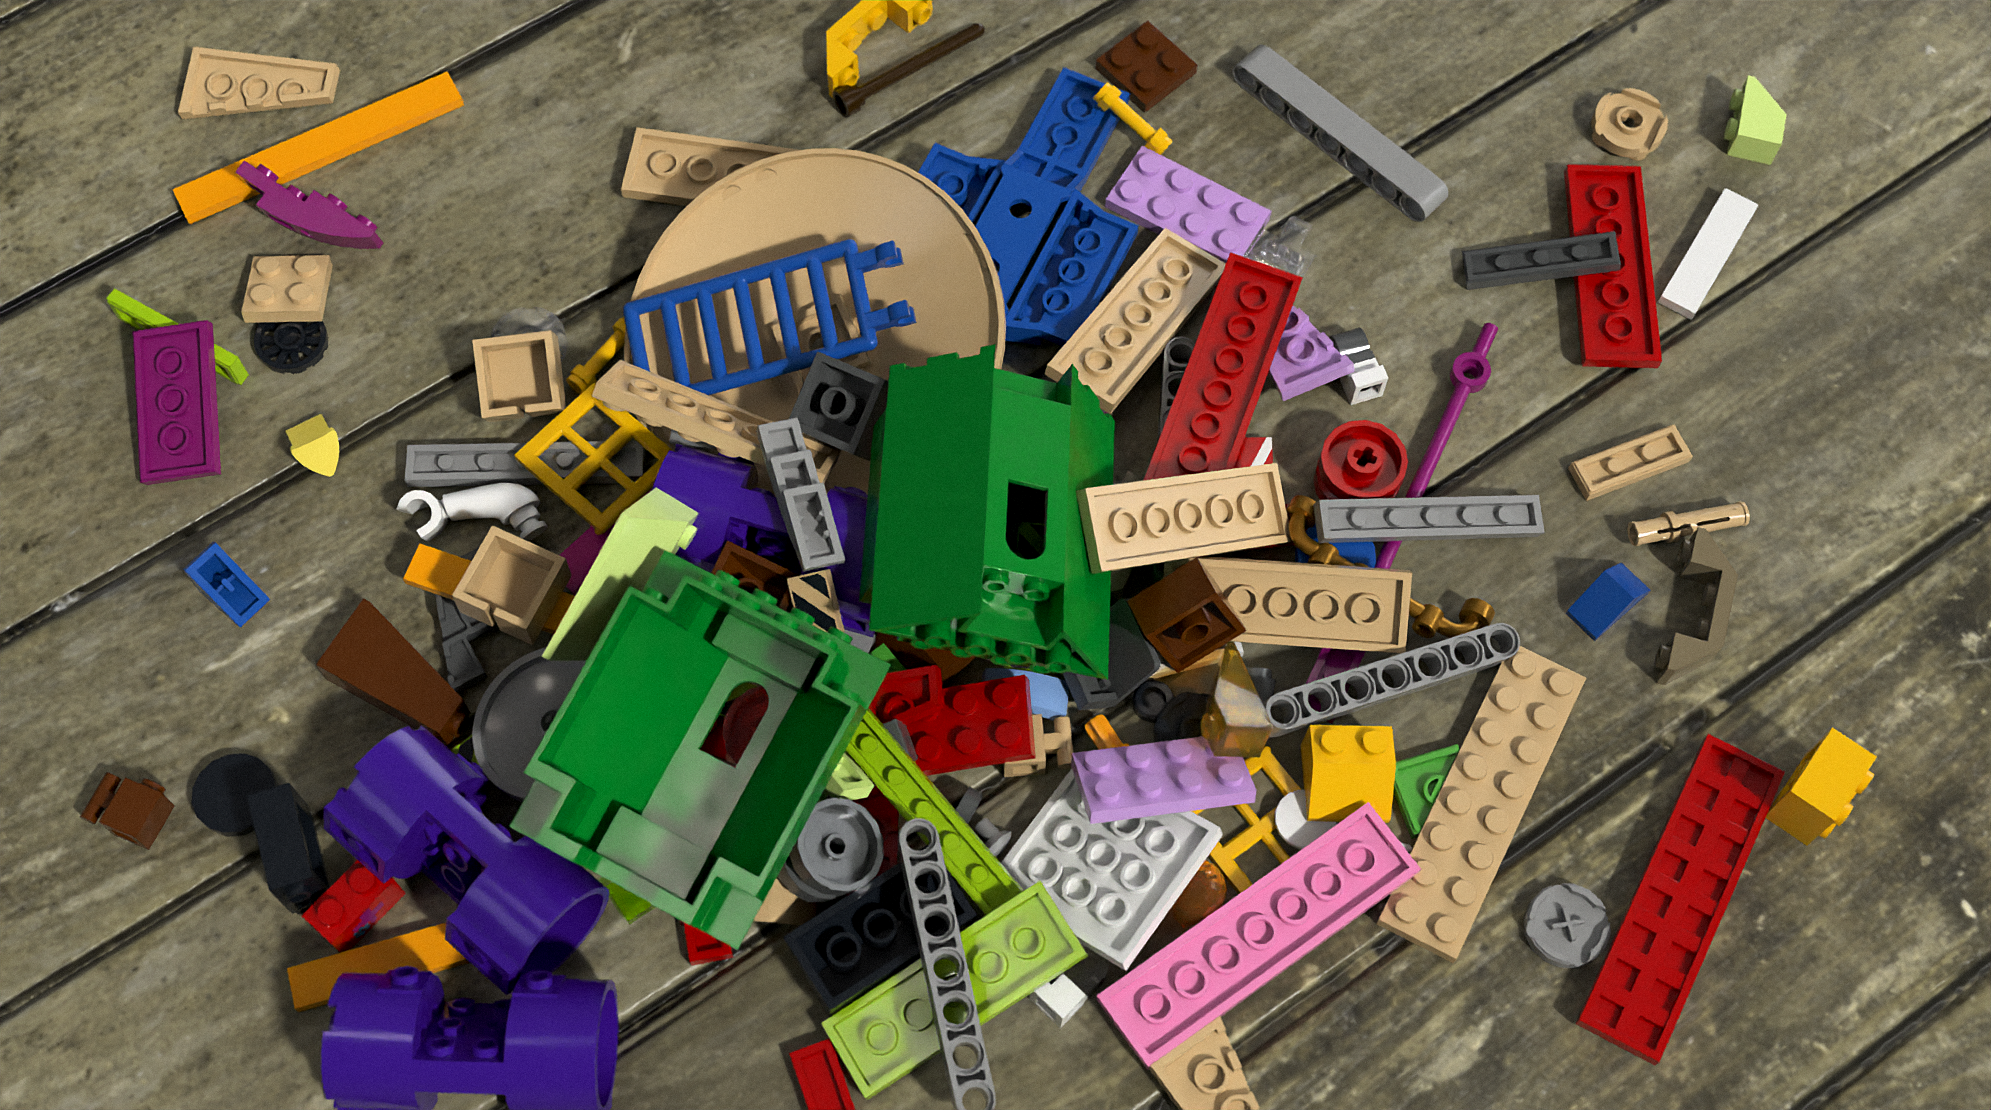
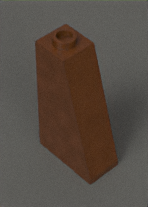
[316,598,470,747]

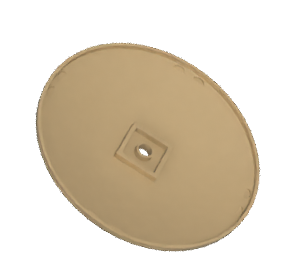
[624,148,1006,497]

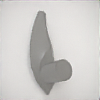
[959,818,1011,893]

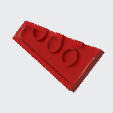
[868,665,944,725]

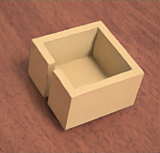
[472,330,566,422]
[452,525,572,645]

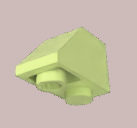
[1724,75,1787,165]

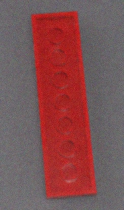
[1143,252,1303,481]

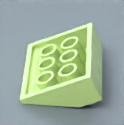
[542,488,699,661]

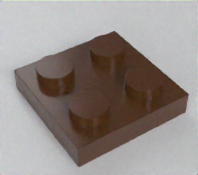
[1095,21,1198,113]

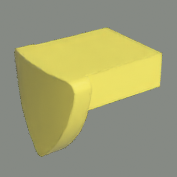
[286,414,339,477]

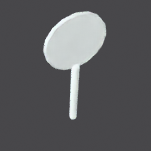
[1275,790,1412,853]

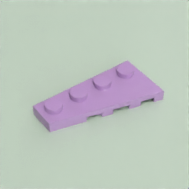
[1268,305,1355,401]

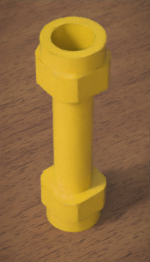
[1093,82,1173,155]
[566,317,626,395]

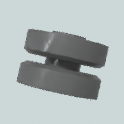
[778,797,883,903]

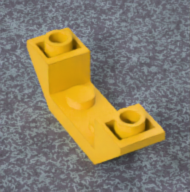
[826,0,933,98]

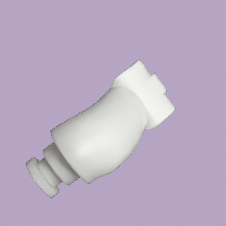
[396,482,548,542]

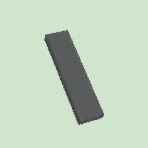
[1462,231,1621,290]

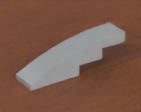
[756,418,845,571]

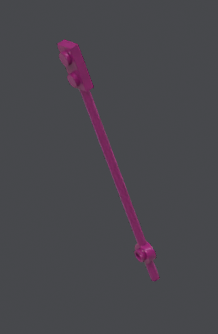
[1306,323,1498,724]

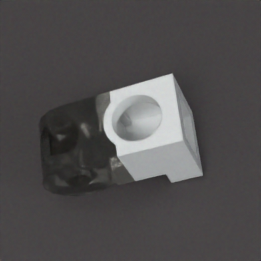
[1029,946,1109,1028]

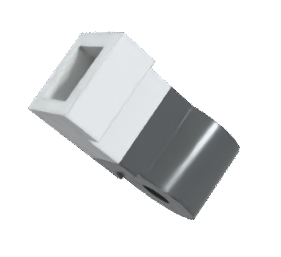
[1329,328,1388,405]

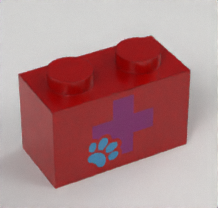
[302,860,406,953]

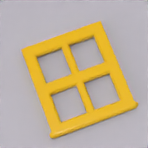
[514,383,673,535]
[1191,746,1301,894]

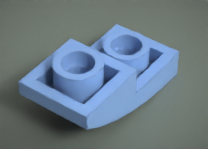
[982,668,1069,721]

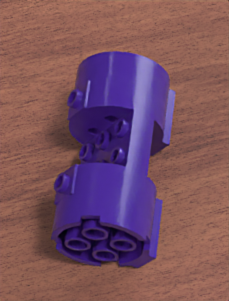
[652,443,875,638]
[324,726,609,995]
[321,966,619,1110]

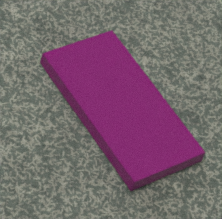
[133,320,221,485]

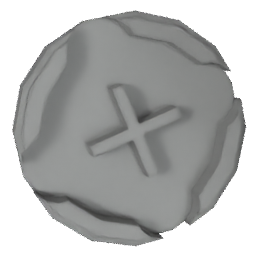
[1523,883,1611,968]

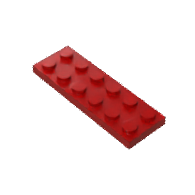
[1564,164,1662,368]

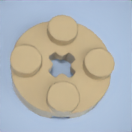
[1591,88,1668,161]

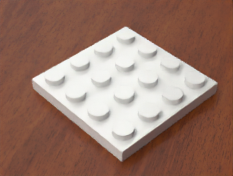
[1001,769,1223,971]

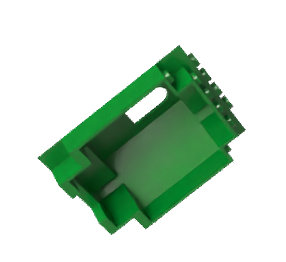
[859,344,1115,680]
[509,550,891,950]

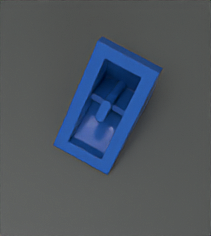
[183,541,270,627]
[1566,562,1651,641]

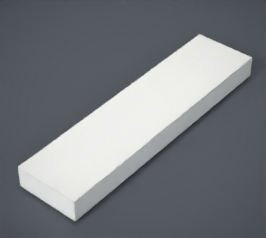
[1658,188,1758,320]

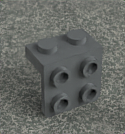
[1063,598,1160,711]

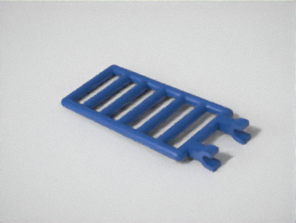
[623,239,917,396]

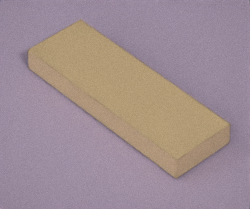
[1568,424,1693,501]

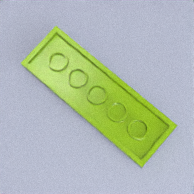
[821,881,1088,1099]

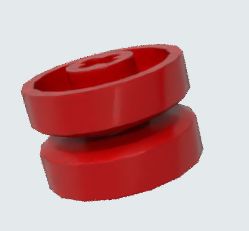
[1313,420,1408,500]

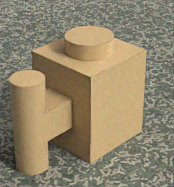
[1003,714,1073,777]

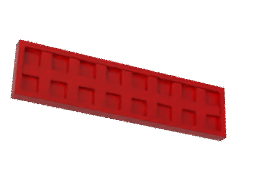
[1575,734,1785,1065]

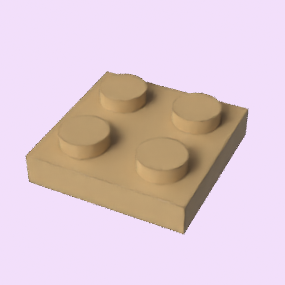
[241,255,333,323]

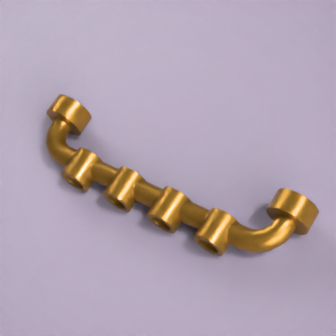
[1286,495,1495,638]

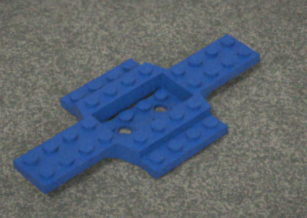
[918,67,1139,347]

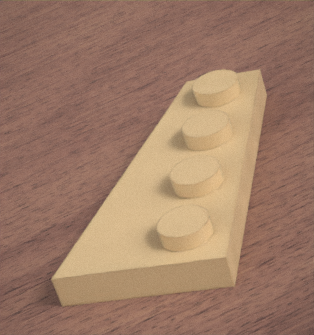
[178,47,340,119]

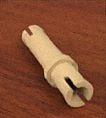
[1628,501,1750,547]

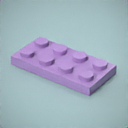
[1105,146,1272,263]
[1071,733,1257,824]

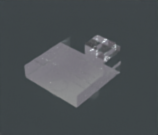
[1243,216,1318,277]

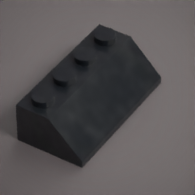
[783,844,977,1017]

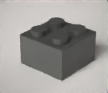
[789,351,888,461]

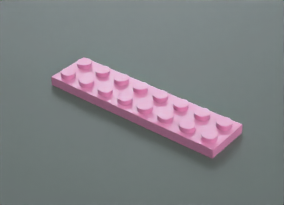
[1096,802,1421,1070]

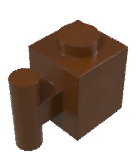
[80,772,175,850]

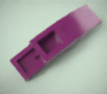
[235,160,383,249]

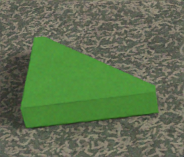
[1393,744,1460,839]

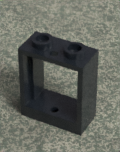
[247,783,330,915]

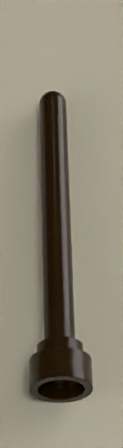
[833,23,985,118]

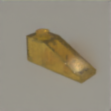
[1201,642,1273,757]

